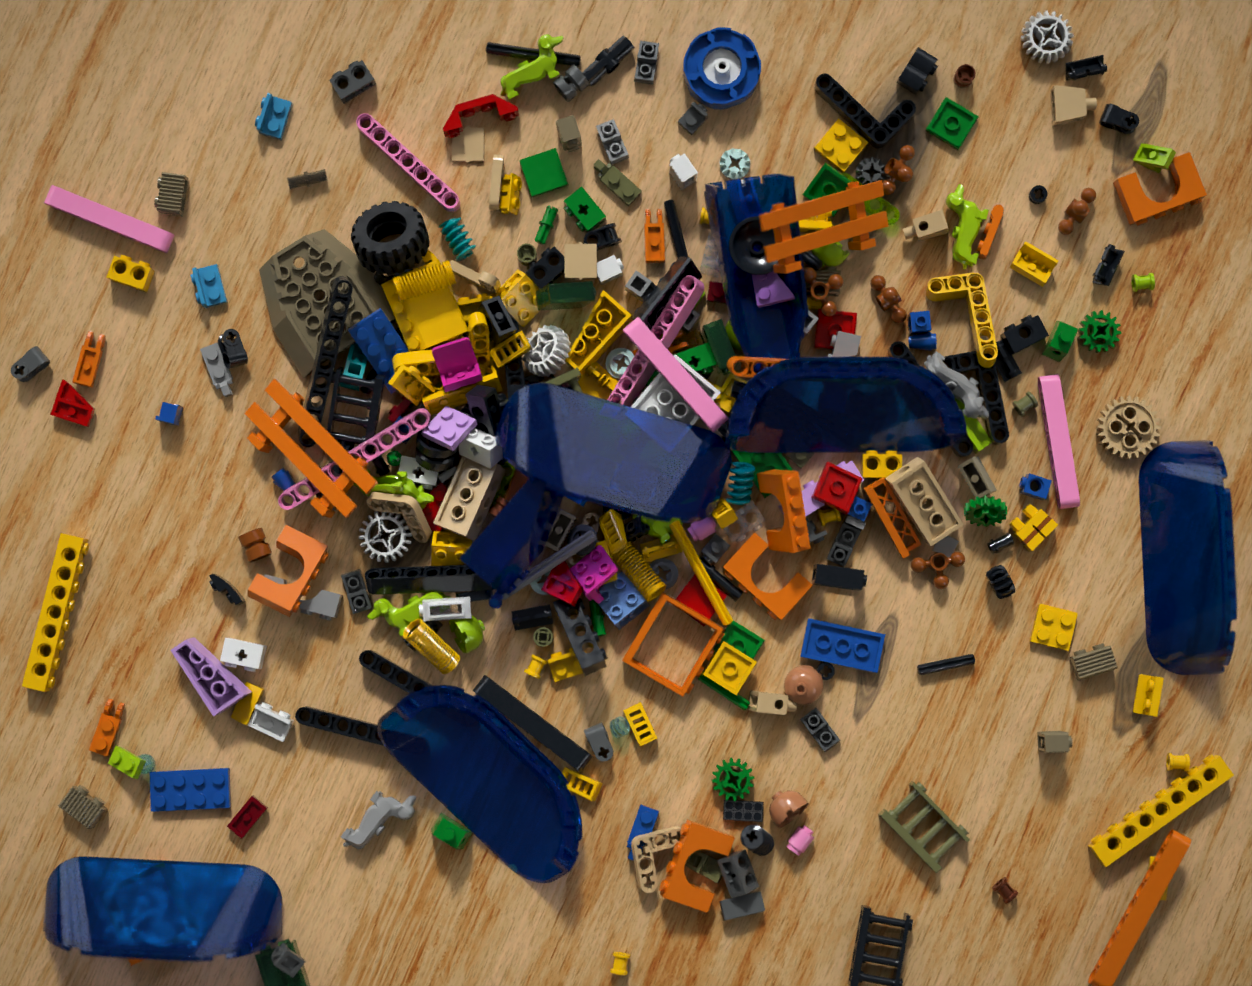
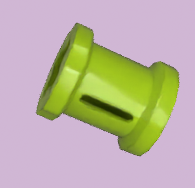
[1131,273,1155,292]

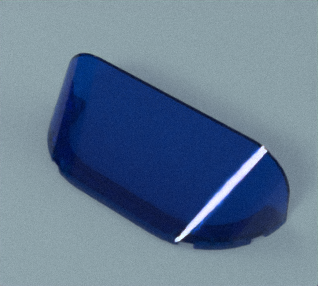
[724,357,967,453]
[495,383,732,523]
[1139,440,1237,675]
[377,685,582,883]
[43,856,283,962]

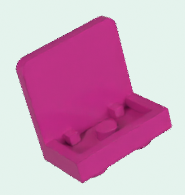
[432,337,483,392]
[570,545,618,604]

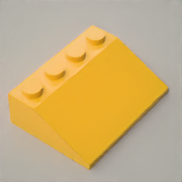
[382,260,468,352]

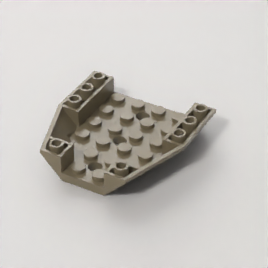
[259,229,396,378]

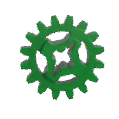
[1077,310,1122,353]
[964,496,1007,527]
[711,757,754,801]

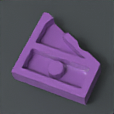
[752,271,795,308]

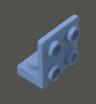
[599,572,650,630]

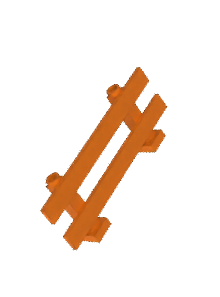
[759,180,888,274]
[244,379,378,518]

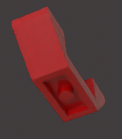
[443,94,519,138]

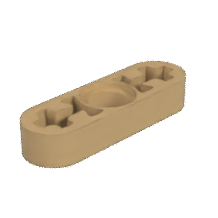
[489,154,504,211]

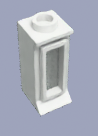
[419,597,471,621]

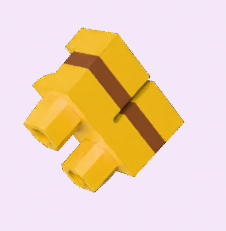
[1009,504,1058,552]

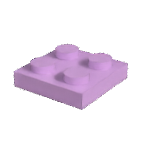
[421,405,478,451]

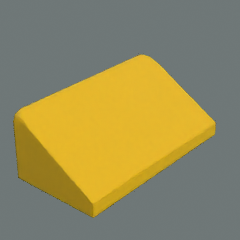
[231,681,264,726]

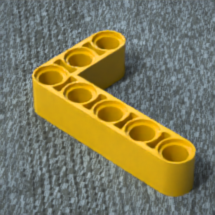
[926,273,998,368]
[392,312,490,377]

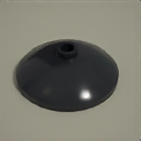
[729,216,778,275]

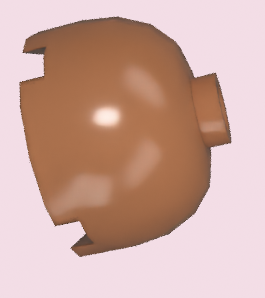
[784,665,824,705]
[769,790,809,828]

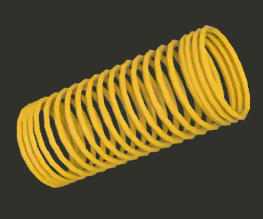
[392,260,456,302]
[612,542,666,602]
[403,619,460,674]

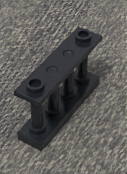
[325,367,386,453]
[848,905,913,986]

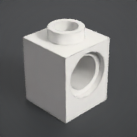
[597,255,624,285]

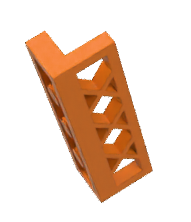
[864,477,922,559]

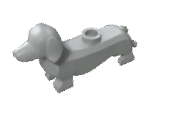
[924,351,989,419]
[341,791,416,849]

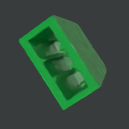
[1042,321,1078,362]
[431,812,473,849]

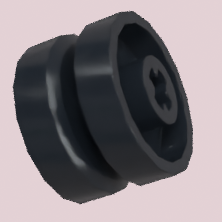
[415,428,459,472]

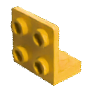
[492,269,550,327]
[431,531,472,566]

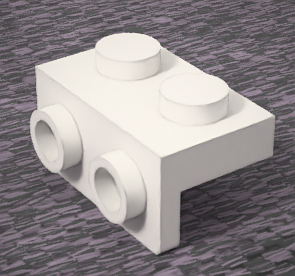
[248,702,294,742]

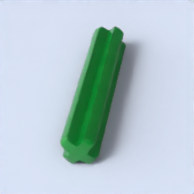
[698,671,750,710]

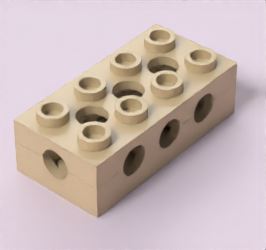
[433,456,506,542]
[885,457,964,546]

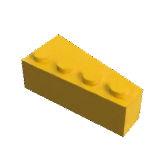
[565,290,633,377]

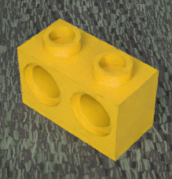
[106,255,155,293]
[861,450,902,479]

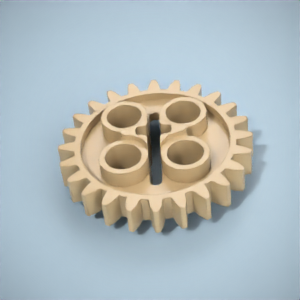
[1096,395,1161,459]

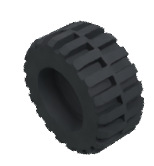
[351,201,430,276]

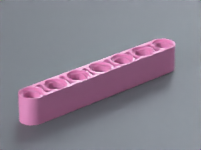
[356,113,460,212]
[44,185,175,253]
[623,317,729,432]
[1038,374,1080,509]

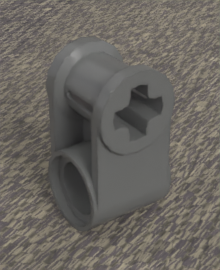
[11,346,50,382]
[584,722,614,762]

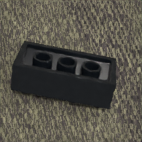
[632,257,702,330]

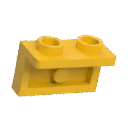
[1009,242,1058,287]
[388,364,436,406]

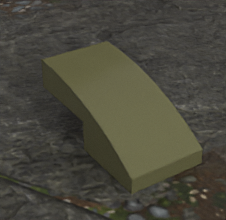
[685,850,723,883]

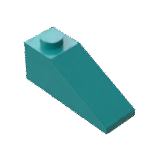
[340,343,367,391]

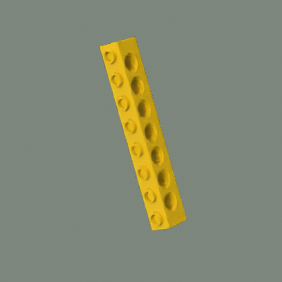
[22,533,89,692]
[1088,754,1234,867]

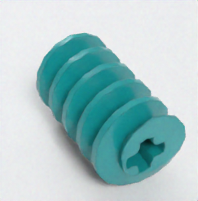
[438,217,476,261]
[726,462,755,505]

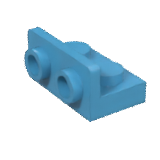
[255,93,293,140]
[191,264,228,308]

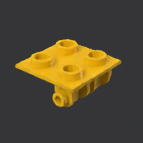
[793,211,832,232]
[578,362,618,414]

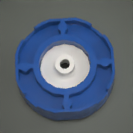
[683,27,761,110]

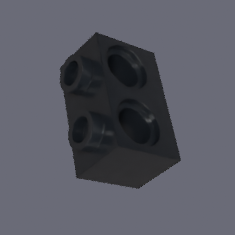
[526,246,565,292]

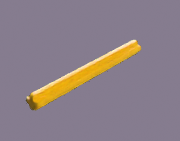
[669,520,733,626]

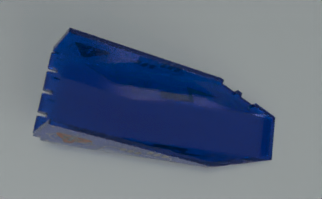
[704,173,808,381]

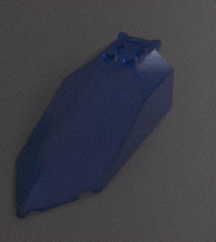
[460,418,593,609]

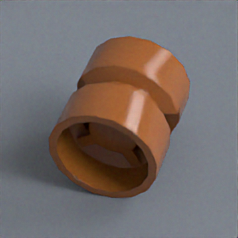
[238,528,272,563]

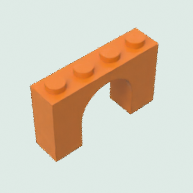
[1113,152,1207,226]
[757,469,811,553]
[248,525,329,617]
[722,532,813,620]
[659,819,735,913]

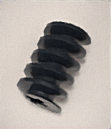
[740,825,774,856]

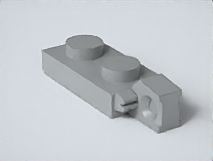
[200,342,233,397]

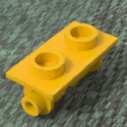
[499,173,522,215]
[640,534,682,563]

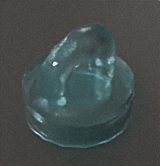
[610,716,630,738]
[138,754,155,774]

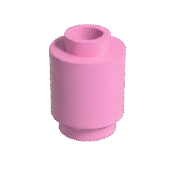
[687,515,717,542]
[786,825,814,856]

